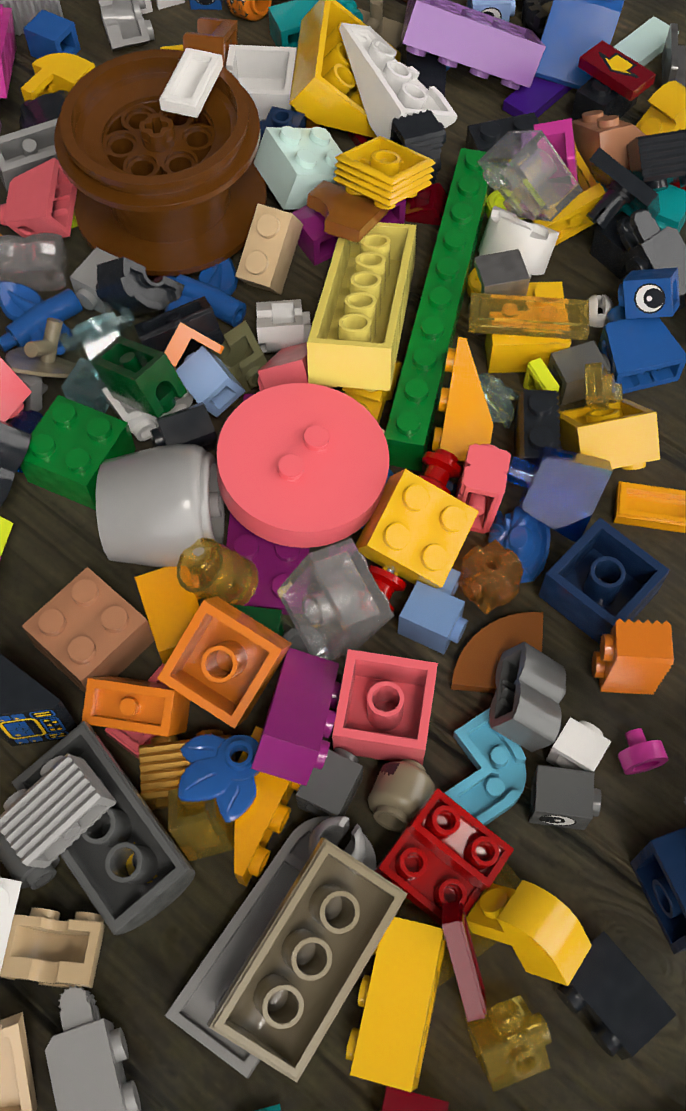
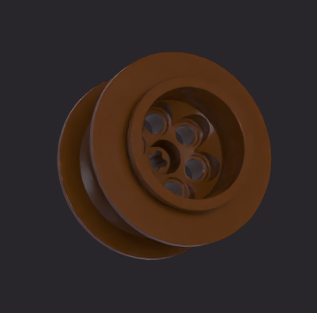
[54,49,267,276]

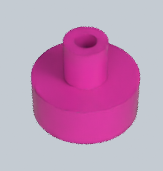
[618,728,669,775]

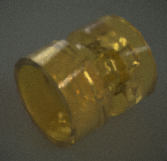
[177,538,258,605]

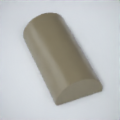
[207,837,408,1083]

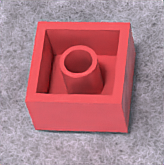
[332,649,438,766]

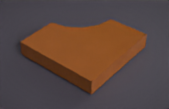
[307,180,388,243]

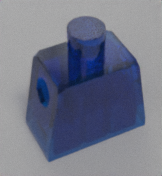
[507,447,613,542]

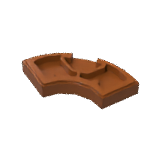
[451,612,543,694]

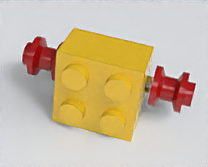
[353,449,479,619]

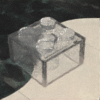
[478,130,583,222]
[277,538,394,661]

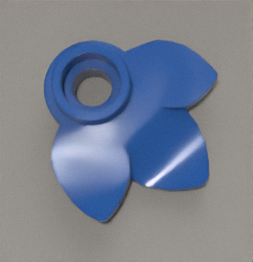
[178,734,260,823]

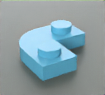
[445,708,526,826]

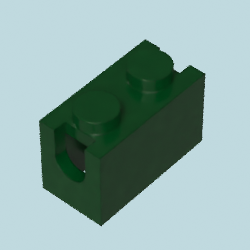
[90,336,187,418]

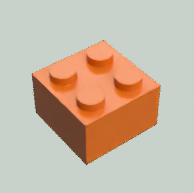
[157,596,292,729]

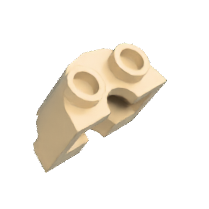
[0,908,105,988]

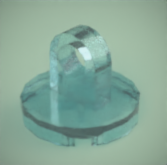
[59,307,135,375]

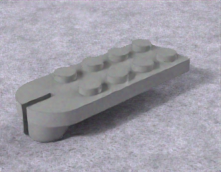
[165,816,376,1079]

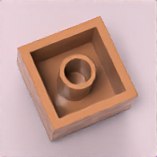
[22,567,155,693]

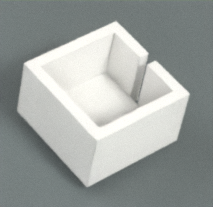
[226,45,297,121]

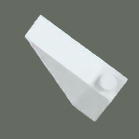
[339,23,458,140]

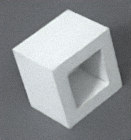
[546,717,611,772]

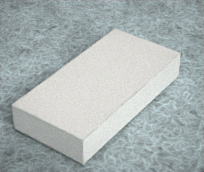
[159,48,223,118]

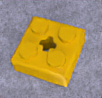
[333,136,435,210]

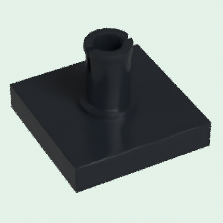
[586,147,660,230]

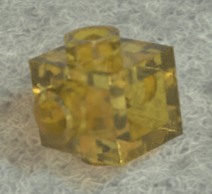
[465,995,552,1092]

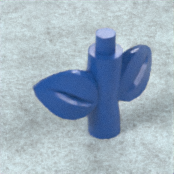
[165,258,246,328]
[0,280,83,355]

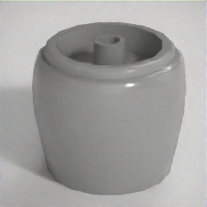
[95,444,225,568]

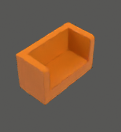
[82,676,190,737]

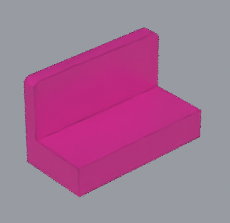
[534,118,579,198]

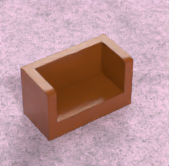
[183,17,238,68]

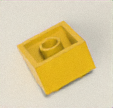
[559,399,660,478]

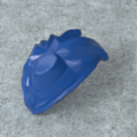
[487,506,550,584]

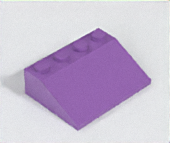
[401,0,546,90]

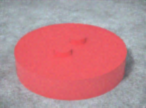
[217,383,389,548]

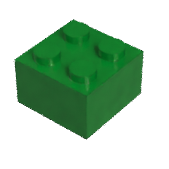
[20,395,136,510]

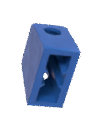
[598,305,686,397]

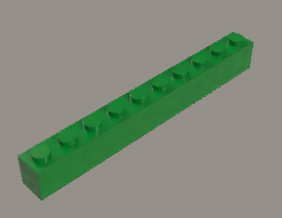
[385,148,496,472]

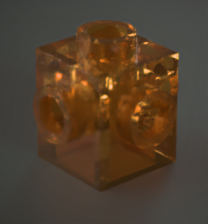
[459,539,524,615]

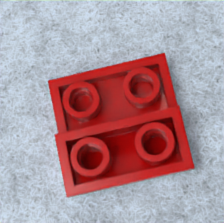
[374,788,514,926]

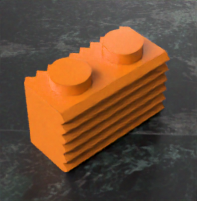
[592,618,674,695]

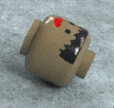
[368,759,435,832]

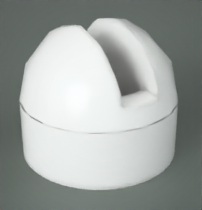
[582,295,614,328]

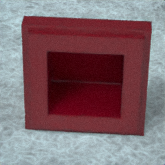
[405,183,448,225]

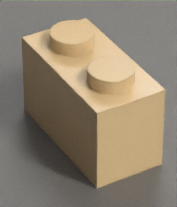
[235,203,303,295]

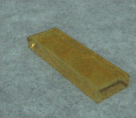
[468,293,589,340]

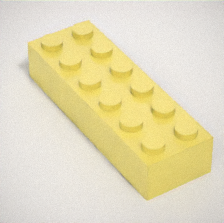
[307,222,417,391]

